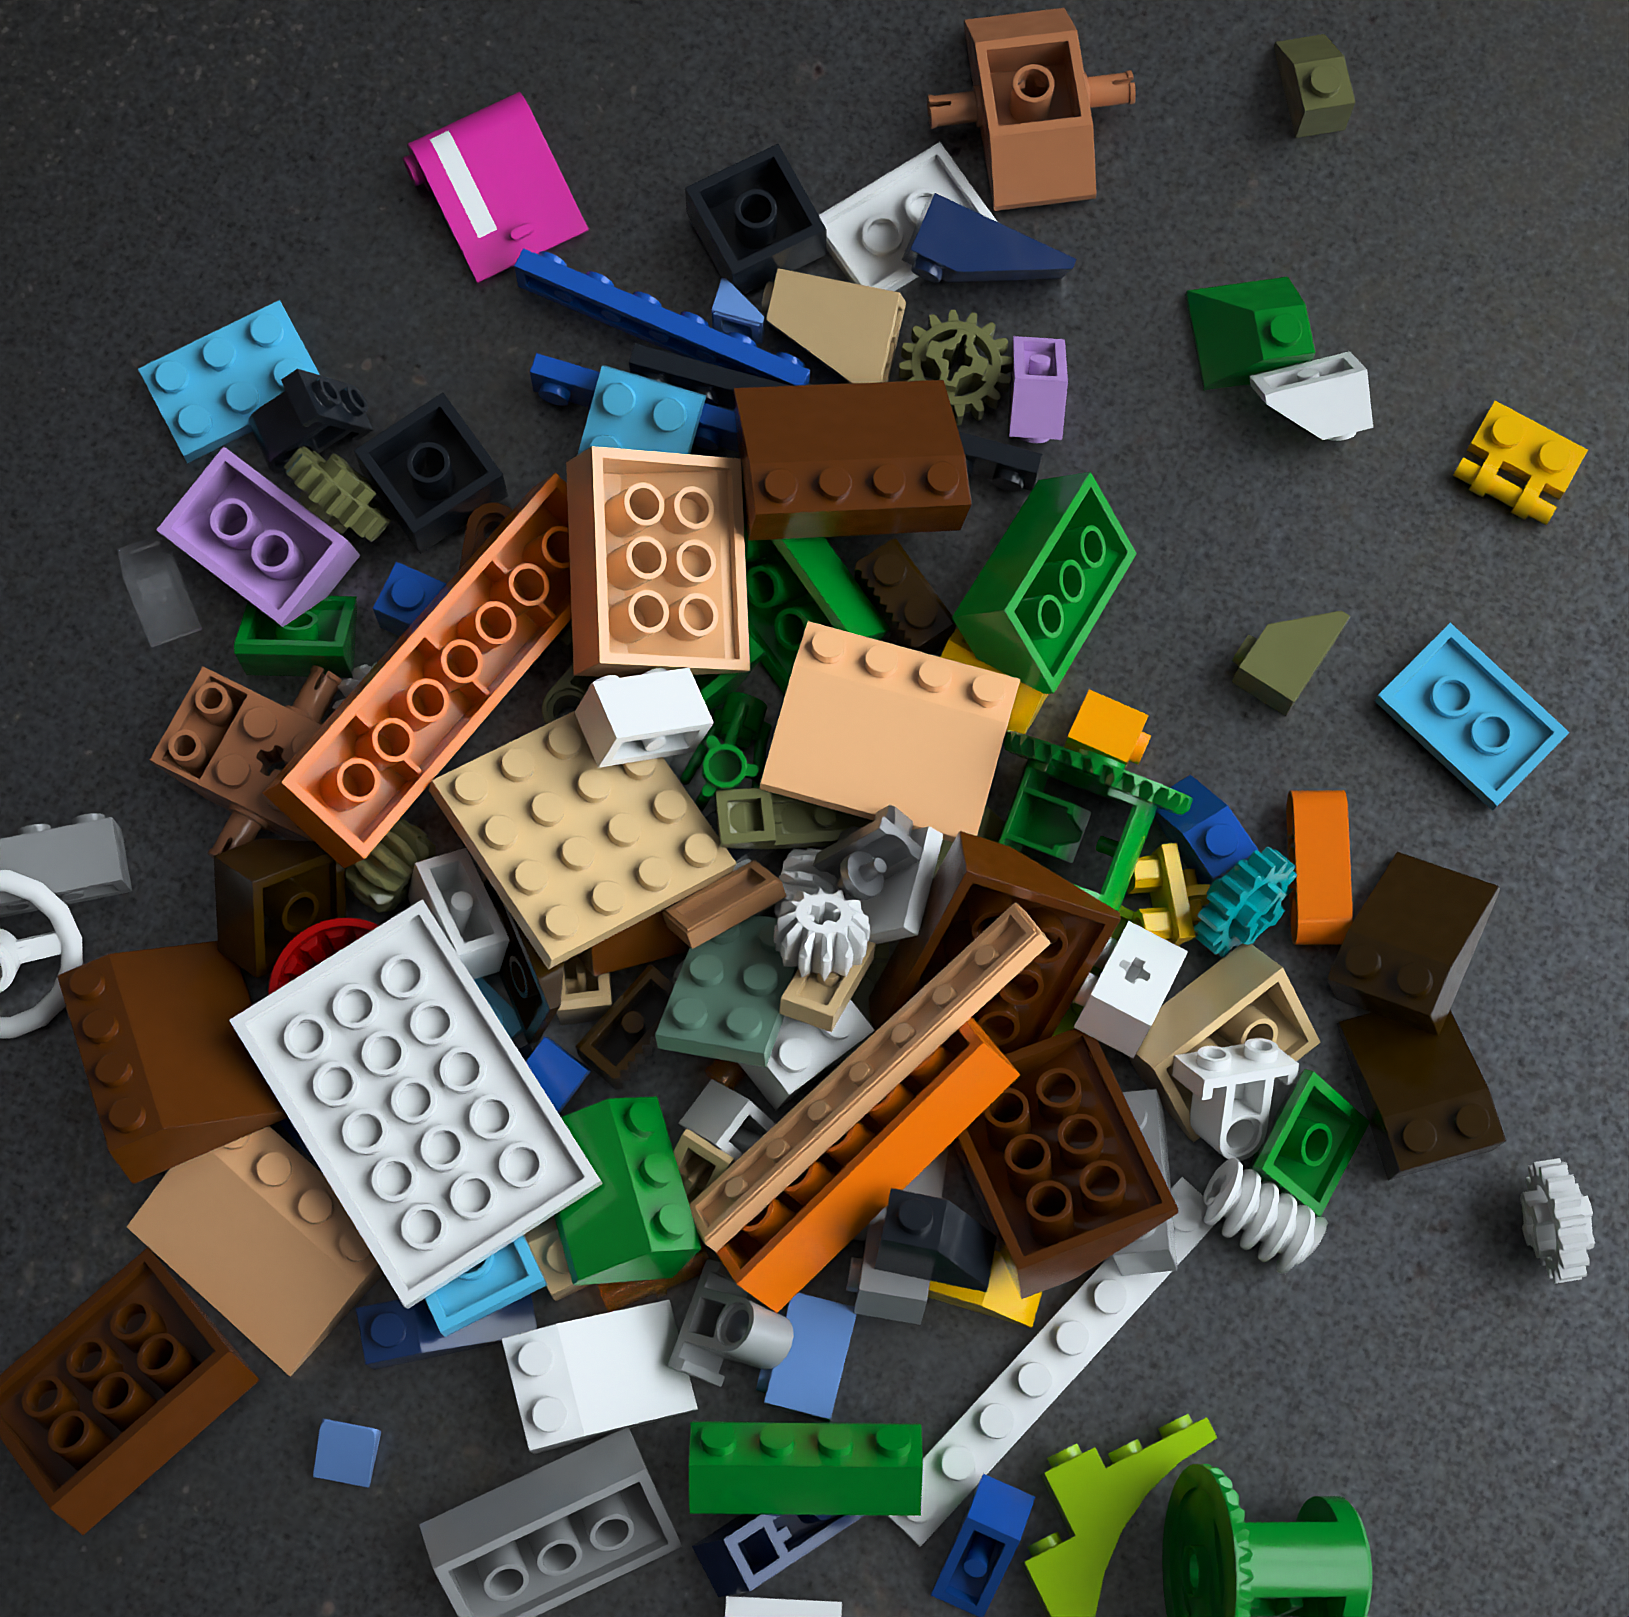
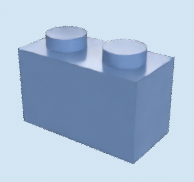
[756,1293,856,1422]

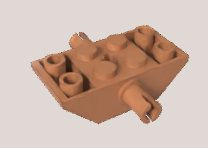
[927,8,1136,211]
[149,665,342,859]

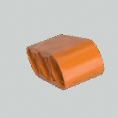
[1286,790,1353,945]

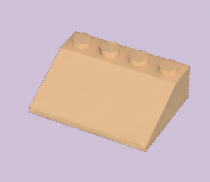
[566,446,750,678]
[759,621,1020,842]
[127,1126,384,1377]

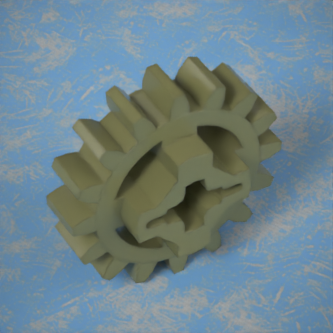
[899,310,1013,425]
[284,446,392,541]

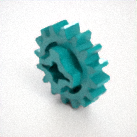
[1194,847,1297,957]

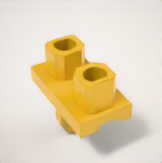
[1127,843,1211,947]

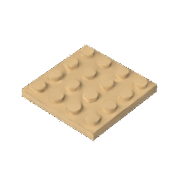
[429,711,737,969]

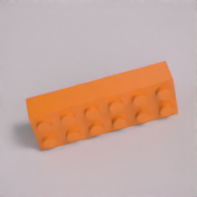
[716,1017,1020,1313]

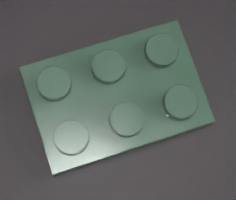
[655,915,798,1067]

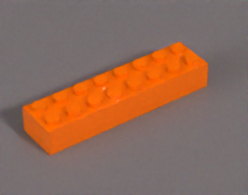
[262,472,572,868]

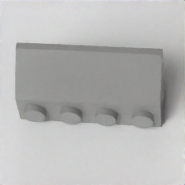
[419,1427,682,1617]

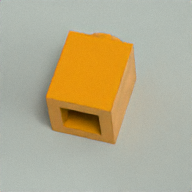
[1064,689,1152,770]

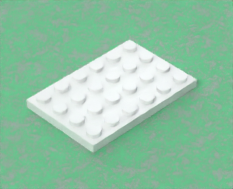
[229,899,603,1309]

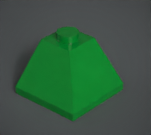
[1185,277,1315,390]

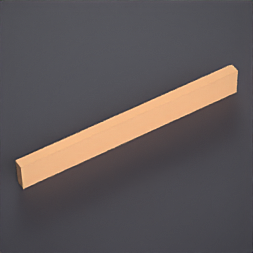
[689,902,1051,1252]

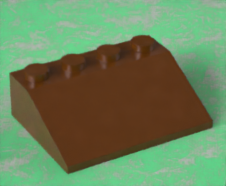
[733,380,972,540]
[869,831,1121,1055]
[57,941,289,1184]
[952,1028,1178,1300]
[0,1247,260,1535]

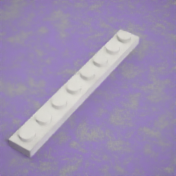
[887,1177,1217,1547]

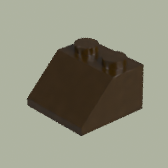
[214,838,346,978]

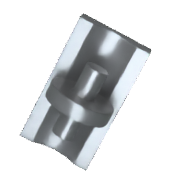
[813,805,923,900]

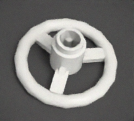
[0,870,83,1039]

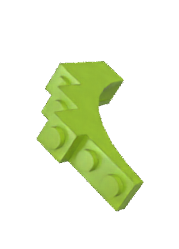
[1020,1414,1217,1617]

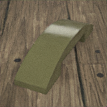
[714,787,873,849]

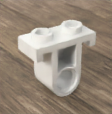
[1172,1038,1299,1161]

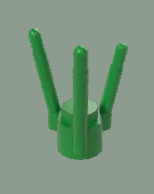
[680,692,772,797]
[695,734,763,812]

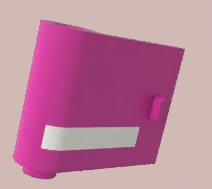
[402,92,589,283]

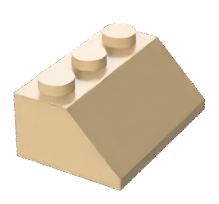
[1127,943,1321,1142]

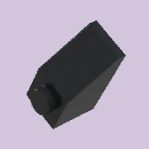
[874,1188,997,1292]

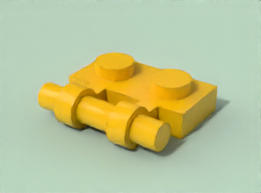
[1453,401,1588,525]

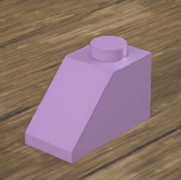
[1009,336,1068,443]

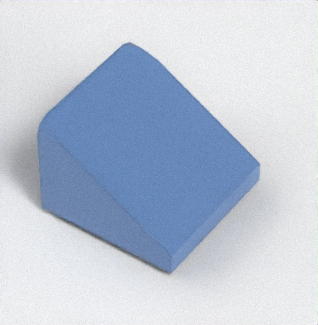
[712,278,764,344]
[313,1419,382,1488]

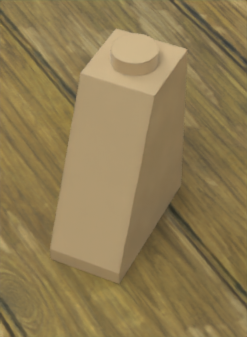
[762,268,906,384]

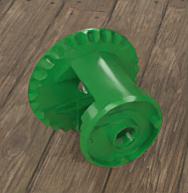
[997,730,1193,912]
[1162,1464,1372,1617]

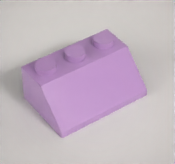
[156,446,360,627]

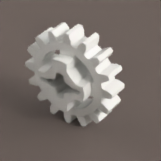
[1520,1158,1595,1284]

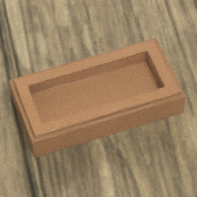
[662,860,787,949]

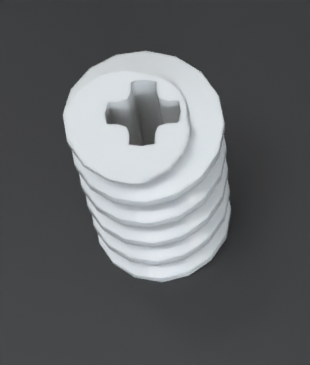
[1203,1158,1328,1274]

